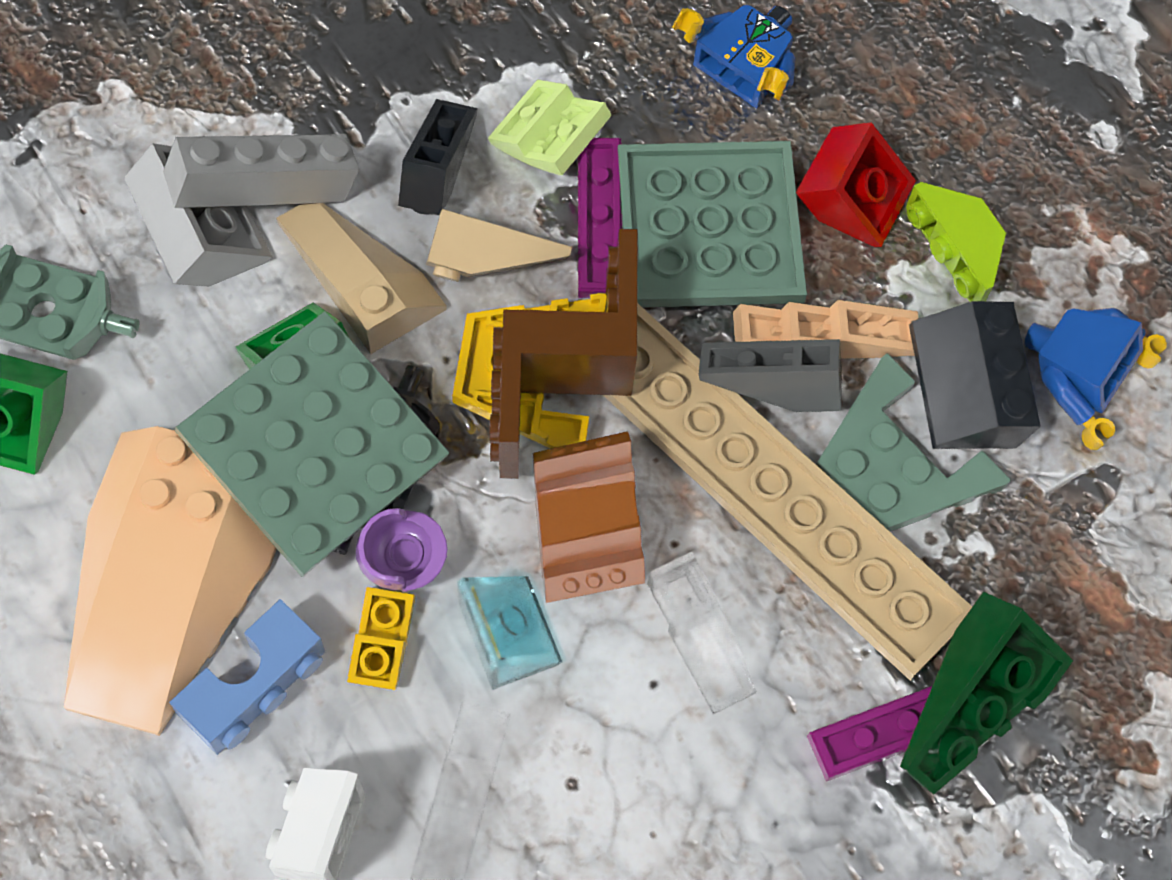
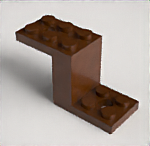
[490,229,638,479]

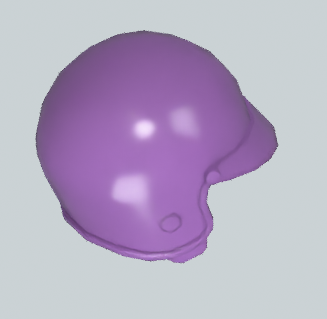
[356,508,448,592]

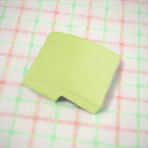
[488,80,612,175]

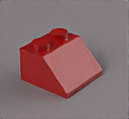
[796,122,916,247]

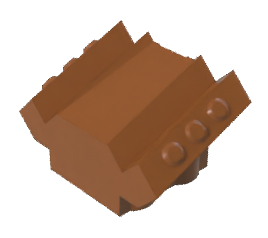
[532,431,645,603]

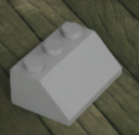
[124,143,272,287]

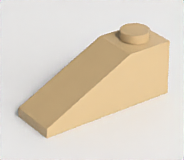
[426,209,572,282]

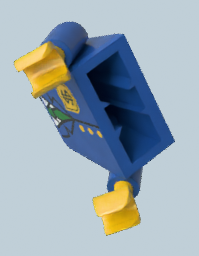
[672,5,796,109]
[1024,308,1167,450]

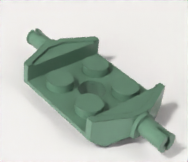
[0,244,140,360]

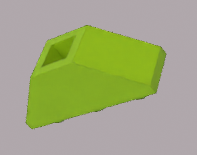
[905,182,1006,302]

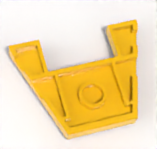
[452,293,607,449]

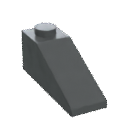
[699,339,842,412]

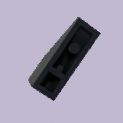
[398,99,478,215]

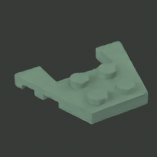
[816,353,1011,532]

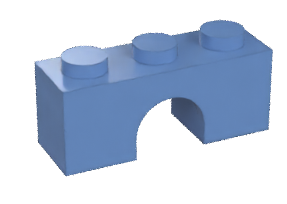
[169,599,325,755]

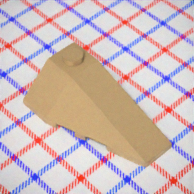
[276,203,447,354]

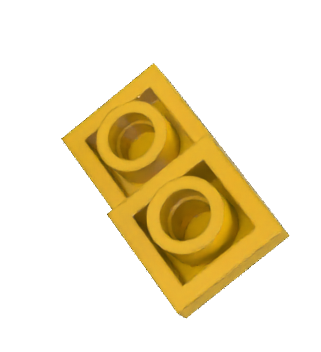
[347,587,416,690]

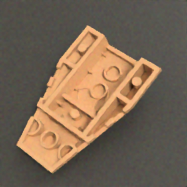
[64,426,277,736]

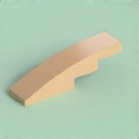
[733,300,919,359]

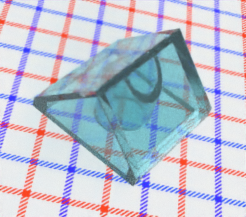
[457,576,563,690]

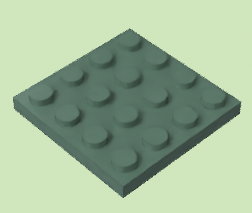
[618,141,807,307]
[175,311,449,577]

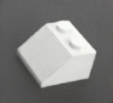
[266,768,365,880]

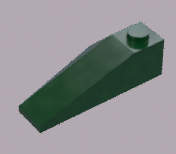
[900,591,1074,795]

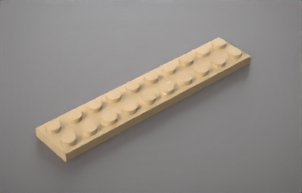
[603,303,972,681]

